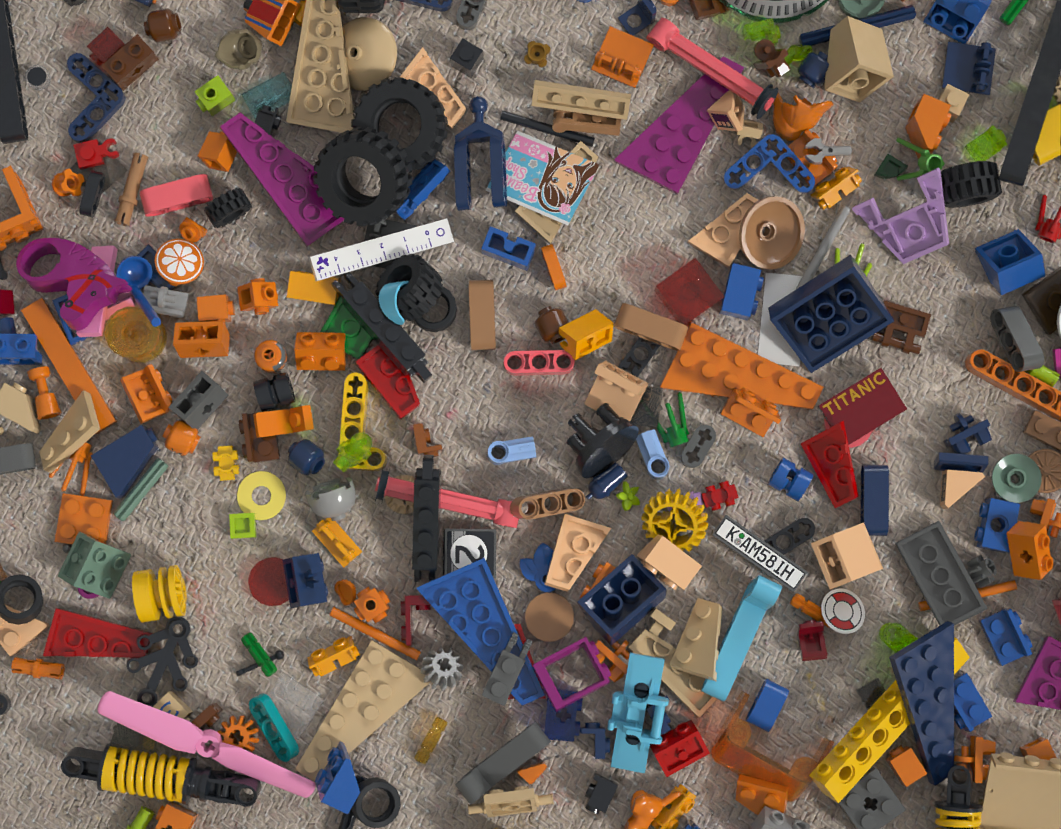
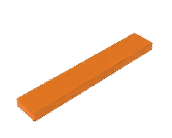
[21,298,117,435]

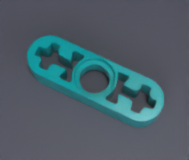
[249,693,299,762]

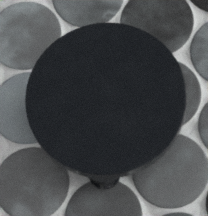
[566,403,639,479]

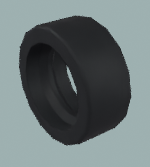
[414,287,457,332]
[0,574,43,625]
[351,777,401,828]

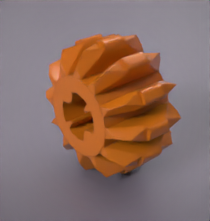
[217,715,260,752]

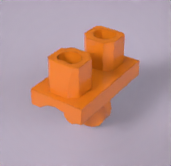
[1027,498,1061,538]
[595,639,630,683]
[954,736,996,783]

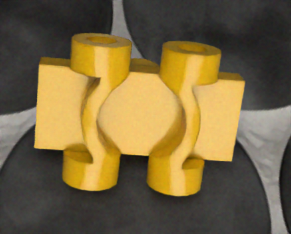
[212,445,240,481]

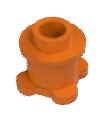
[52,169,84,197]

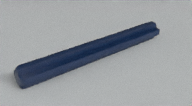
[799,5,916,48]

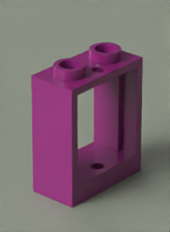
[532,637,611,712]

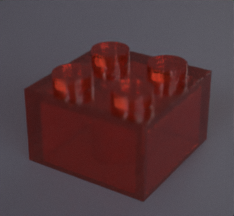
[654,258,724,326]

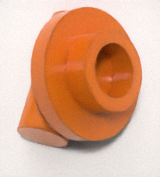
[179,217,208,243]

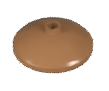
[739,196,805,269]

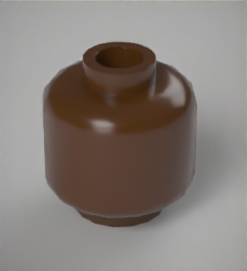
[144,8,182,43]
[535,306,569,344]

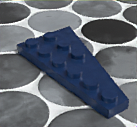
[889,621,954,786]

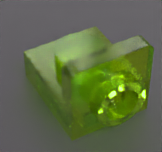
[742,18,781,47]
[965,125,1007,162]

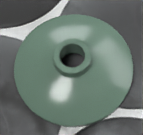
[992,454,1042,503]

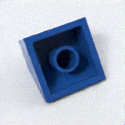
[975,229,1045,295]

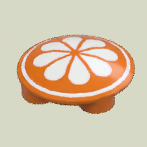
[155,239,204,286]

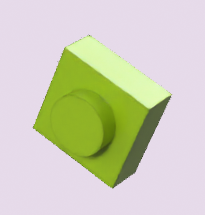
[229,513,256,539]

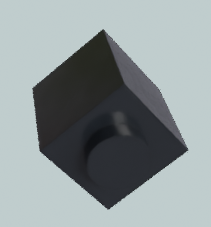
[450,38,484,78]

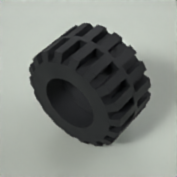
[941,161,1002,208]
[376,254,443,321]

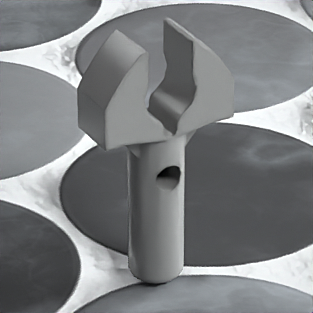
[804,138,852,165]

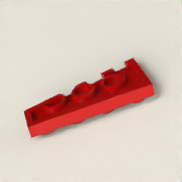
[43,608,153,658]

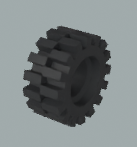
[204,188,252,228]

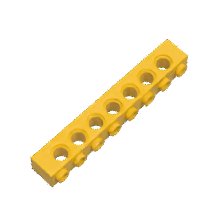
[809,637,970,803]

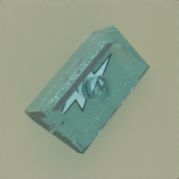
[241,72,292,119]

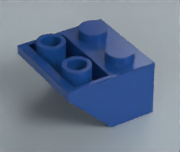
[923,0,992,44]
[315,741,360,814]

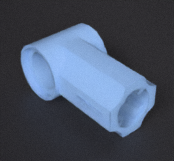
[636,429,670,480]
[487,436,536,465]

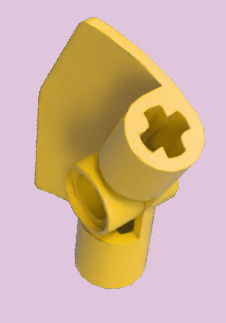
[1032,104,1061,166]

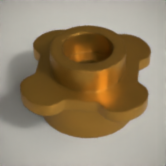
[524,41,551,68]

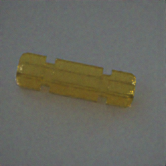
[414,717,448,764]

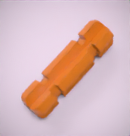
[790,593,830,628]

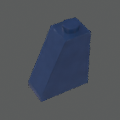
[91,425,159,499]

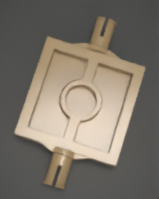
[468,786,554,818]

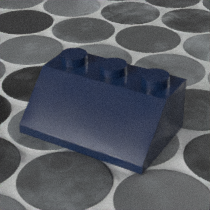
[577,554,666,646]

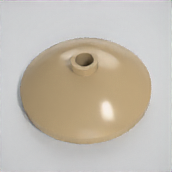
[342,17,397,91]

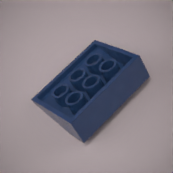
[768,254,894,373]

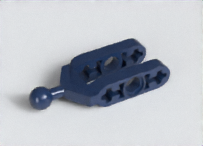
[454,96,507,211]

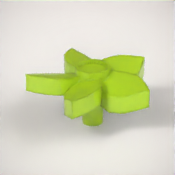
[616,481,640,511]

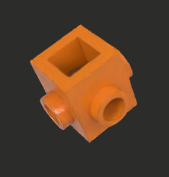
[237,278,278,315]
[353,586,391,624]

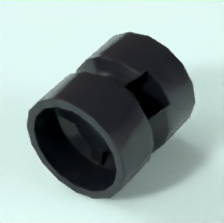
[253,372,296,412]

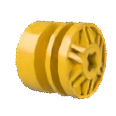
[132,565,187,623]

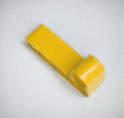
[338,372,387,471]

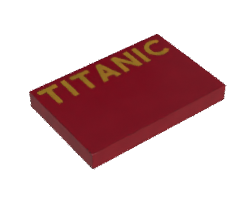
[818,368,907,445]

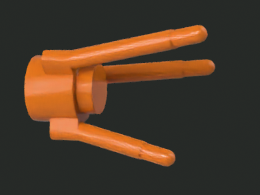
[48,442,93,496]

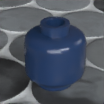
[798,51,829,89]
[288,439,325,476]

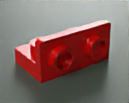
[650,720,710,777]

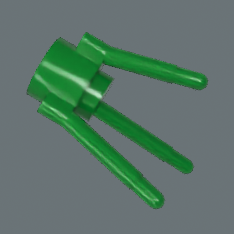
[640,392,689,448]

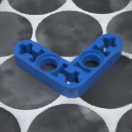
[724,134,815,193]

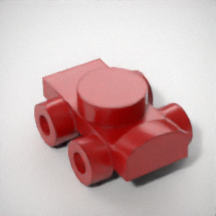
[701,481,739,511]

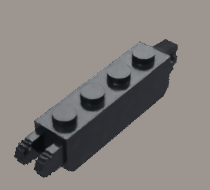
[331,272,432,383]
[412,455,442,582]

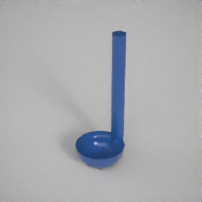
[116,255,161,327]

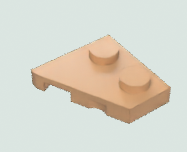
[0,603,50,656]

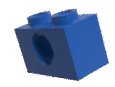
[974,498,1020,553]

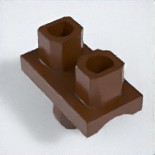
[753,39,791,78]

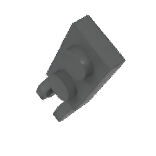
[482,632,532,706]

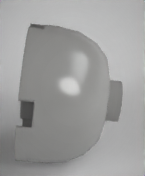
[305,477,356,521]

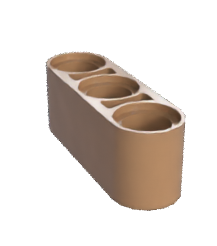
[469,279,496,350]
[614,303,688,351]
[510,488,585,519]

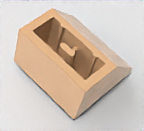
[811,523,883,590]
[636,534,702,590]

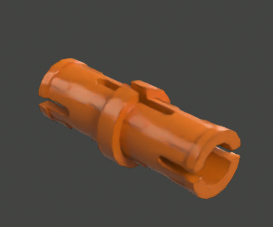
[11,657,65,680]

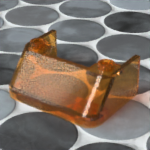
[710,691,834,802]

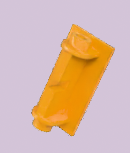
[810,167,862,210]
[312,518,362,568]
[307,636,360,677]
[651,784,697,829]

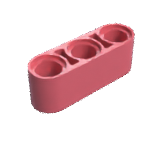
[139,174,213,217]
[503,350,575,376]

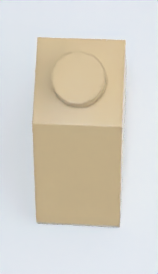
[0,382,41,434]

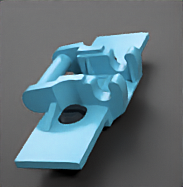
[607,652,669,773]

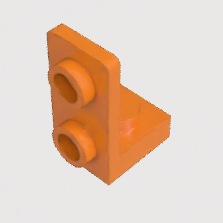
[253,405,314,438]

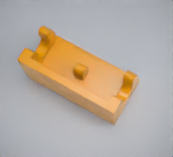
[287,270,342,305]
[559,309,614,360]

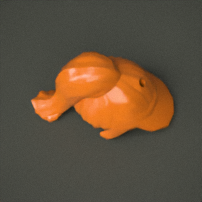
[773,92,833,141]

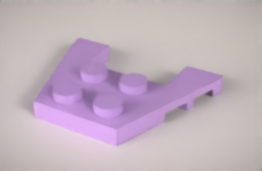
[852,167,949,264]

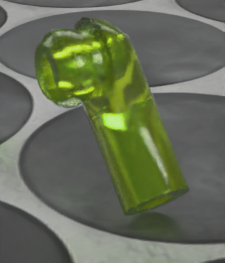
[784,45,813,65]

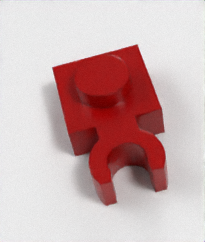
[73,138,120,170]

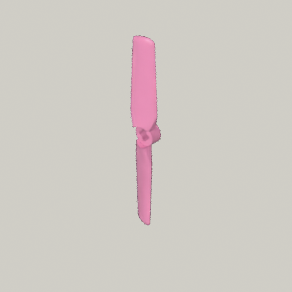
[97,691,316,798]

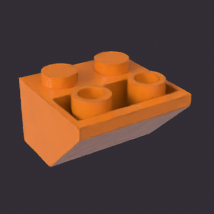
[905,94,952,159]

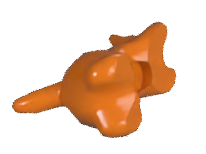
[624,790,682,829]

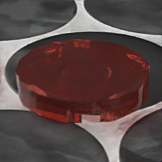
[248,557,289,606]

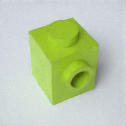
[194,75,235,117]

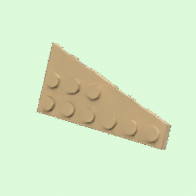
[286,0,355,133]
[295,640,431,781]

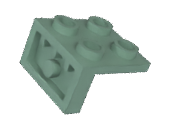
[58,531,131,599]

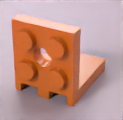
[0,166,43,251]

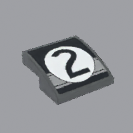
[443,529,496,579]

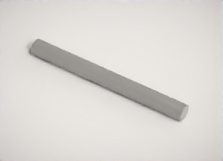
[796,205,851,289]

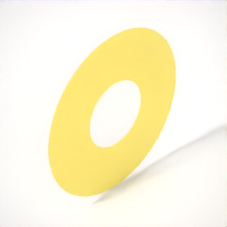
[237,471,286,520]

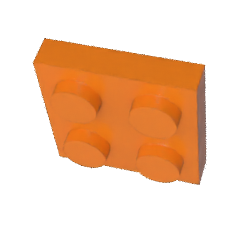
[54,493,113,544]

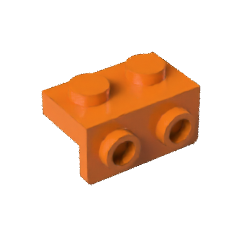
[294,332,346,371]
[120,364,172,424]

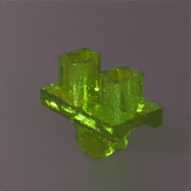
[333,432,372,472]

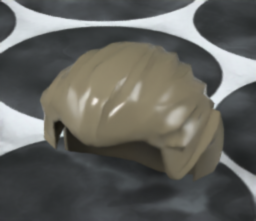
[215,28,262,70]

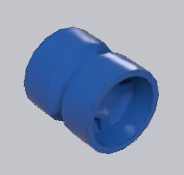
[767,457,814,502]

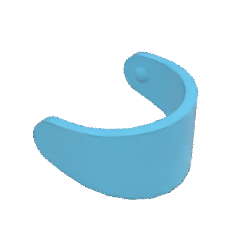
[379,281,409,325]

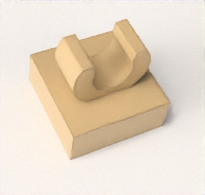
[737,120,763,148]
[649,608,676,636]

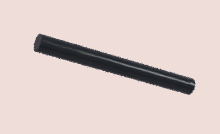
[500,111,595,147]

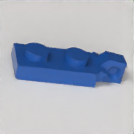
[395,159,451,220]

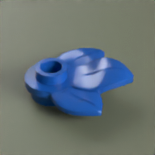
[520,543,556,592]

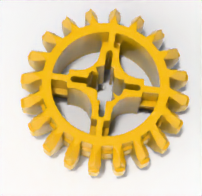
[641,488,709,552]

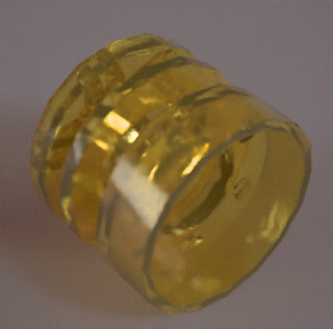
[105,307,167,363]

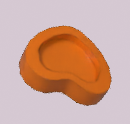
[334,579,356,606]

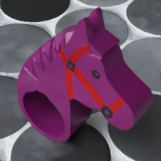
[16,238,132,331]

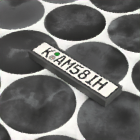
[712,515,808,592]

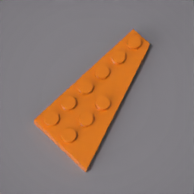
[659,323,824,410]

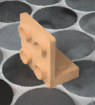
[585,361,649,421]

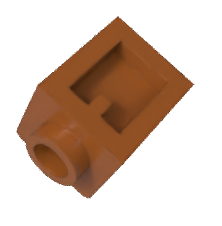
[413,423,443,457]

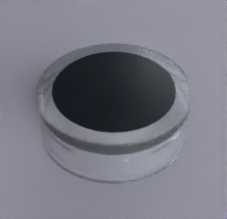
[25,65,51,90]

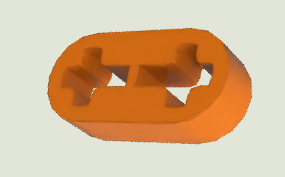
[541,244,567,291]

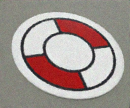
[821,588,865,634]

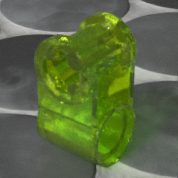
[879,622,918,653]

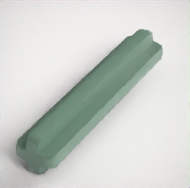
[113,458,168,521]

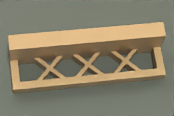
[531,80,631,120]

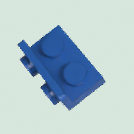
[0,334,43,365]
[979,608,1032,666]
[954,673,993,732]

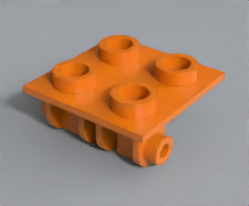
[591,26,654,88]

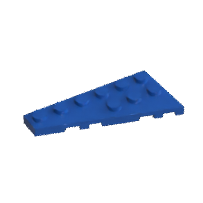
[416,558,545,706]

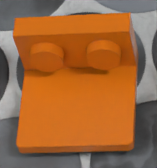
[720,387,781,437]

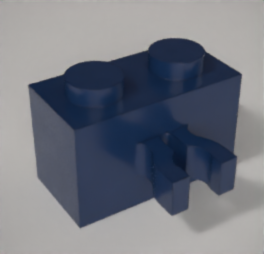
[282,553,328,609]

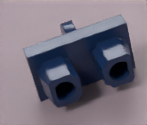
[943,413,992,454]

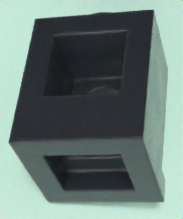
[585,773,618,814]

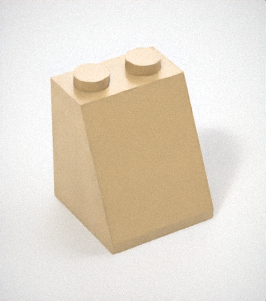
[824,16,894,102]

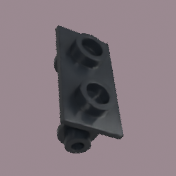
[255,105,282,136]

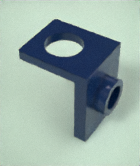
[618,0,657,36]

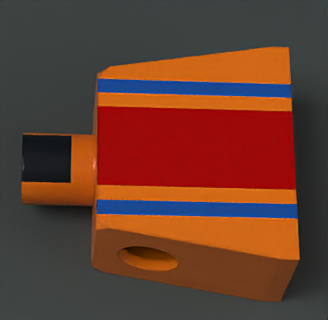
[243,0,301,47]

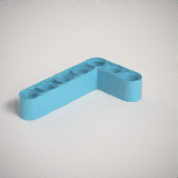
[701,575,782,702]

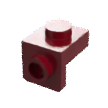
[797,620,827,661]

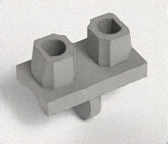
[139,285,189,318]

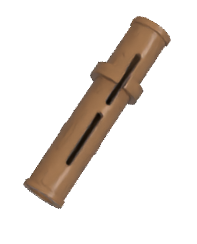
[114,152,149,226]

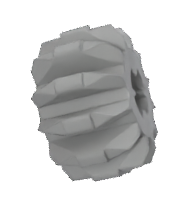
[420,647,463,691]

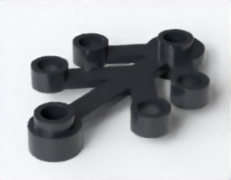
[126,616,198,707]

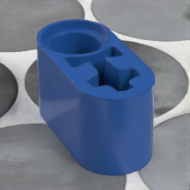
[746,679,789,732]

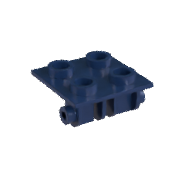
[942,41,996,95]

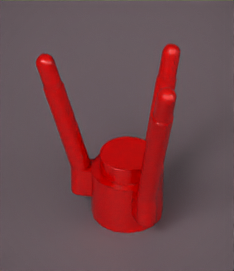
[1035,195,1061,243]

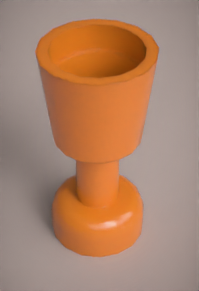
[27,366,62,420]

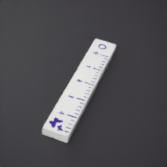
[309,218,454,281]

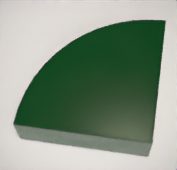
[874,154,908,179]

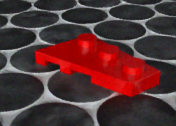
[355,345,420,420]
[800,421,859,509]

